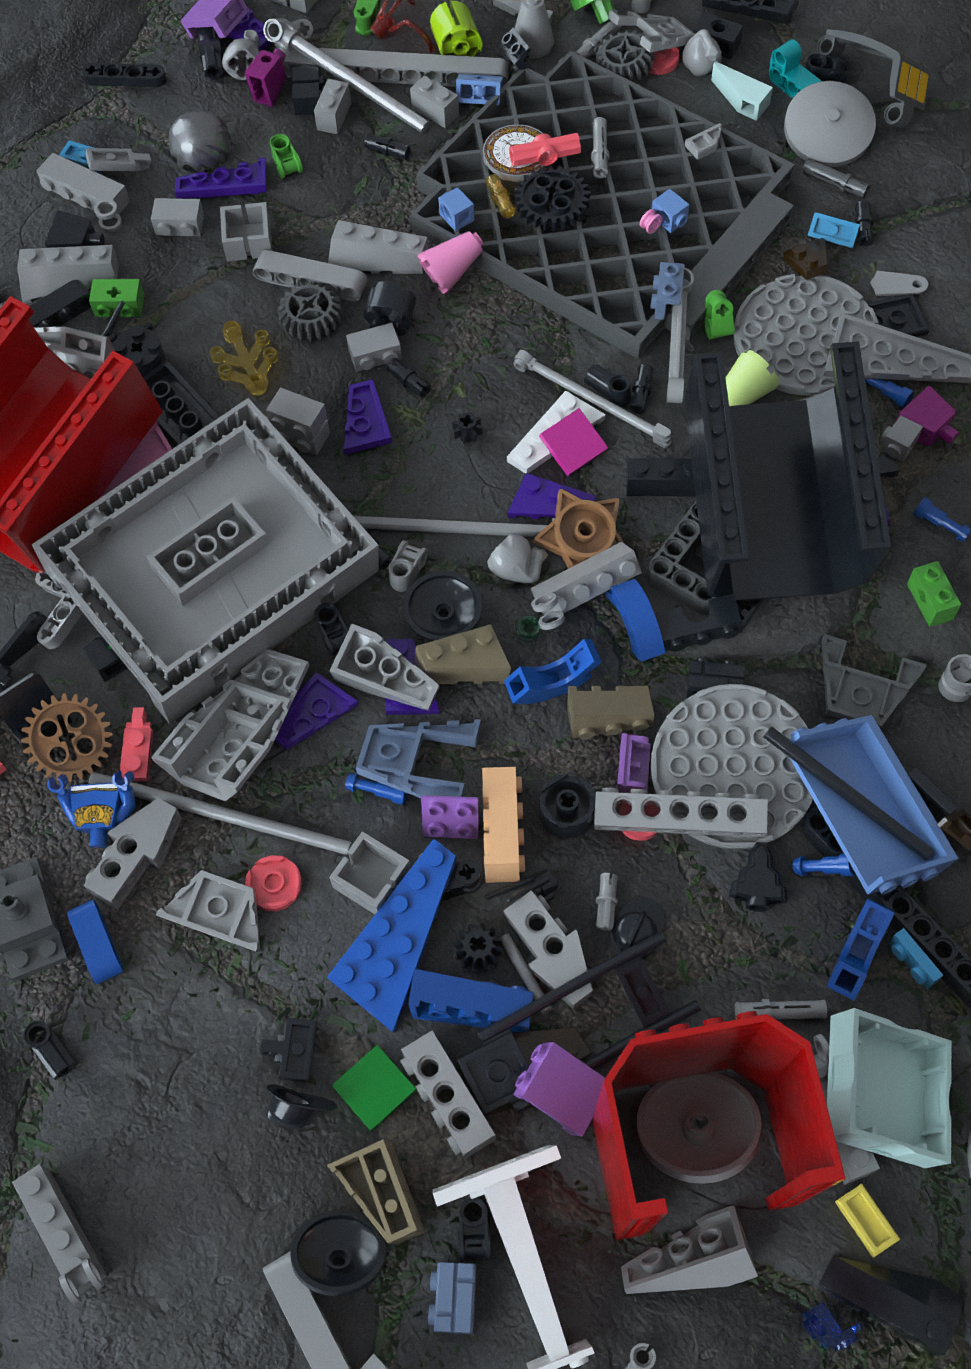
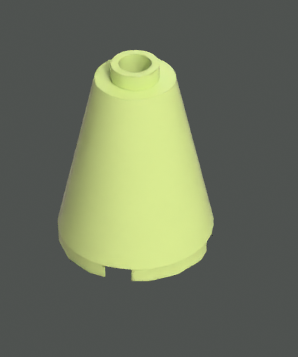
[726,350,779,406]

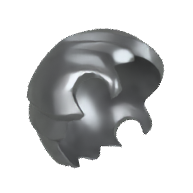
[169,109,231,171]

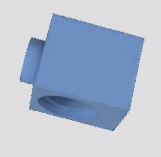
[438,187,474,231]
[652,189,689,233]

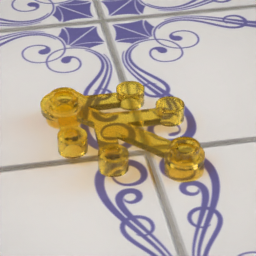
[209,321,278,395]

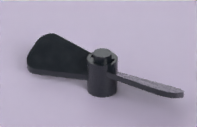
[0,611,47,689]

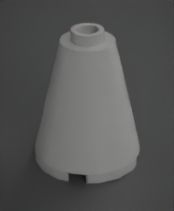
[515,0,554,59]

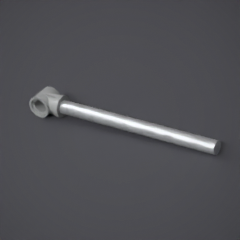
[263,19,429,134]

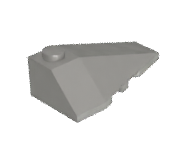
[330,624,440,711]

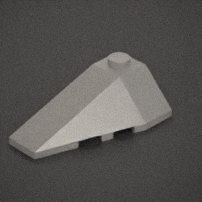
[621,1205,758,1294]

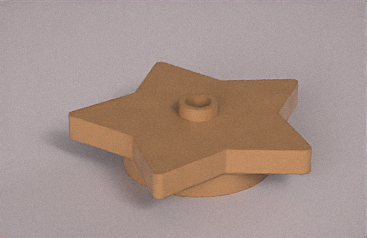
[533,489,625,569]

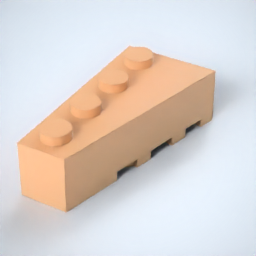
[482,767,525,883]

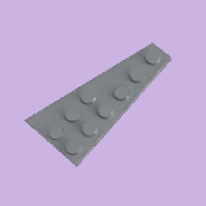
[823,313,971,383]

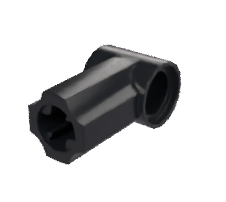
[584,364,631,407]
[23,1020,77,1080]

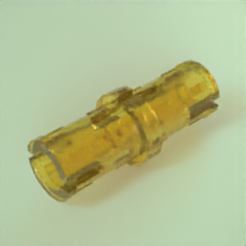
[485,174,516,218]

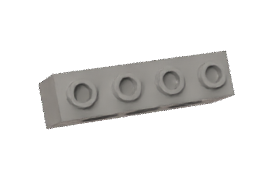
[400,1031,496,1159]

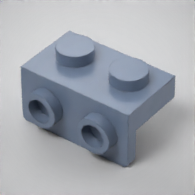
[651,262,684,320]

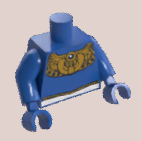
[47,770,136,848]

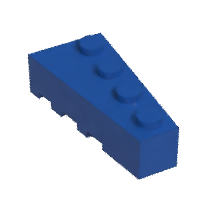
[409,969,533,1033]

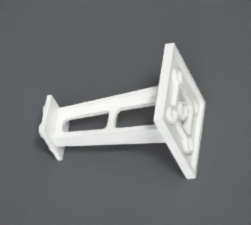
[433,1145,594,1369]

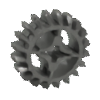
[596,30,655,82]
[278,282,342,342]

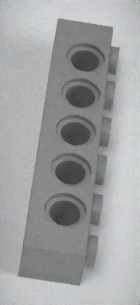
[594,788,768,838]

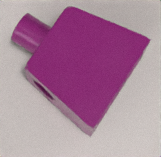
[244,49,286,107]
[896,386,960,446]

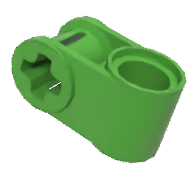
[354,0,381,36]
[270,134,303,179]
[705,290,735,340]

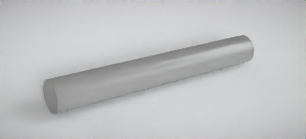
[501,933,552,1014]

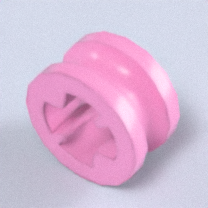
[640,209,663,234]

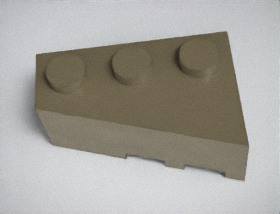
[414,624,511,684]
[567,686,654,739]
[327,1139,425,1245]

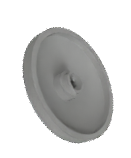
[784,81,876,168]
[637,1072,762,1184]

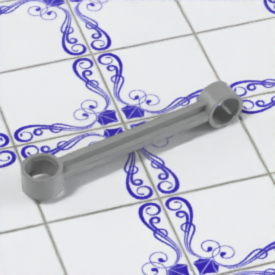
[667,268,694,403]

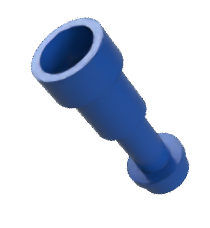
[865,378,914,409]
[913,497,971,542]
[346,773,408,805]
[793,853,856,876]

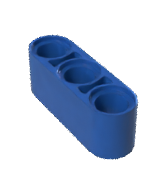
[67,899,124,985]

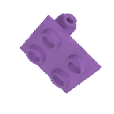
[421,795,479,839]

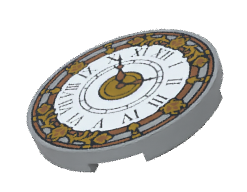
[483,124,548,182]

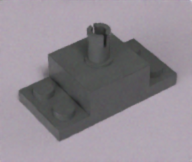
[0,857,69,982]

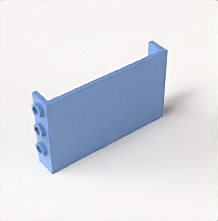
[790,715,959,895]

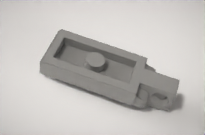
[85,148,151,172]

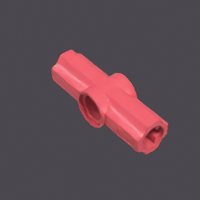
[509,133,581,167]

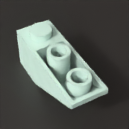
[711,61,773,121]

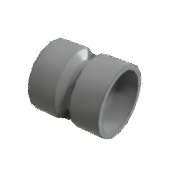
[938,654,971,702]

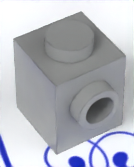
[881,415,923,462]

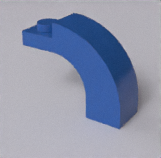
[605,579,666,662]
[504,639,602,704]
[827,898,895,1001]

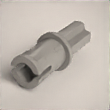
[596,873,618,931]

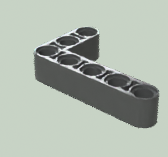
[648,501,715,614]

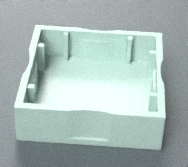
[827,1008,952,1168]

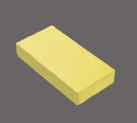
[835,1184,900,1258]

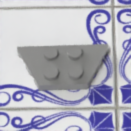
[156,870,260,953]

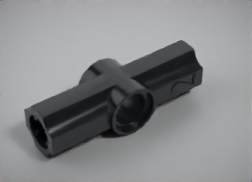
[198,27,223,80]

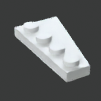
[507,391,605,473]

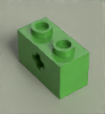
[89,279,145,317]
[907,561,961,627]

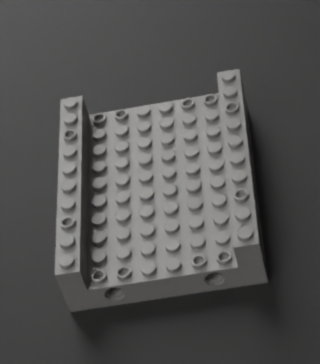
[32,398,379,724]

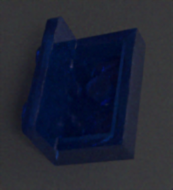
[802,1302,862,1351]

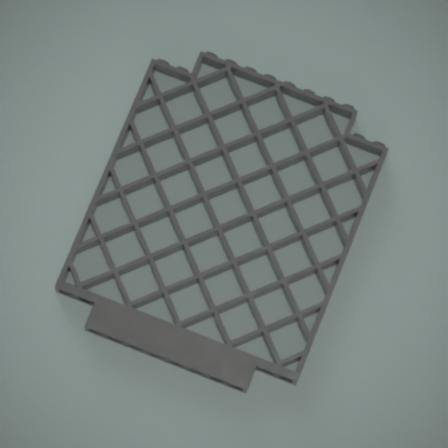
[410,51,795,359]

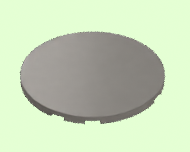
[733,274,879,396]
[651,684,813,850]

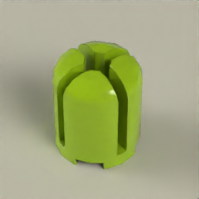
[430,0,483,57]

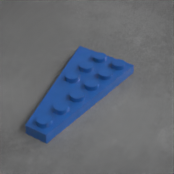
[326,839,458,1033]

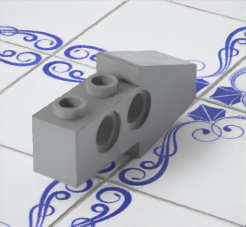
[83,798,182,910]
[504,890,593,1009]

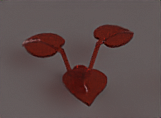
[370,0,433,53]

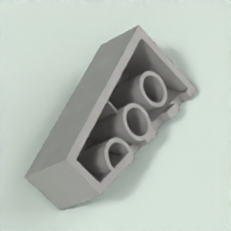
[328,220,428,274]
[17,245,119,304]

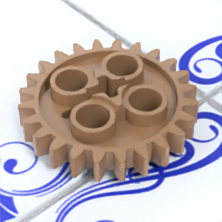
[21,693,112,782]

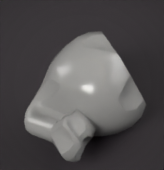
[682,29,722,77]
[222,30,260,81]
[487,533,548,583]

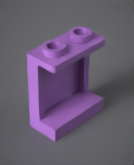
[180,0,249,38]
[514,1042,605,1136]

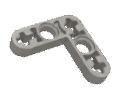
[35,572,83,649]

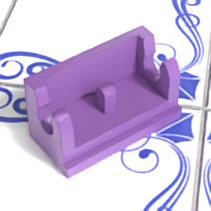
[617,733,651,793]

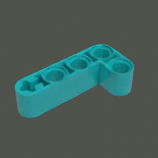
[769,39,823,99]

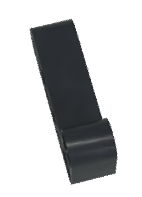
[0,280,91,327]

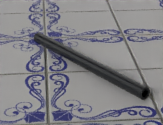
[763,726,934,861]

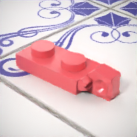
[120,707,154,782]

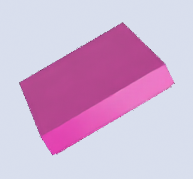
[539,408,608,476]

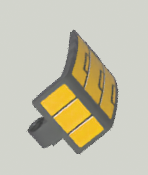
[817,29,931,128]

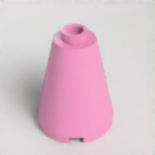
[416,231,484,295]

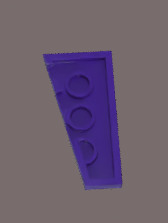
[175,157,267,199]

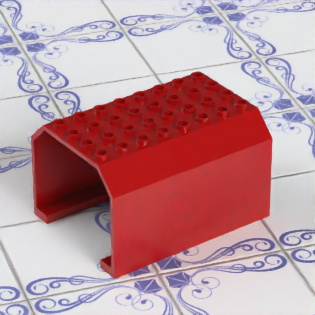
[0,296,163,573]
[592,1011,846,1240]

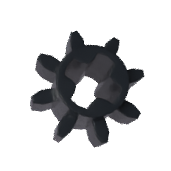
[452,412,483,444]

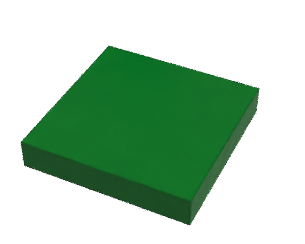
[332,1045,417,1132]

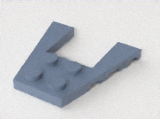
[356,719,481,798]

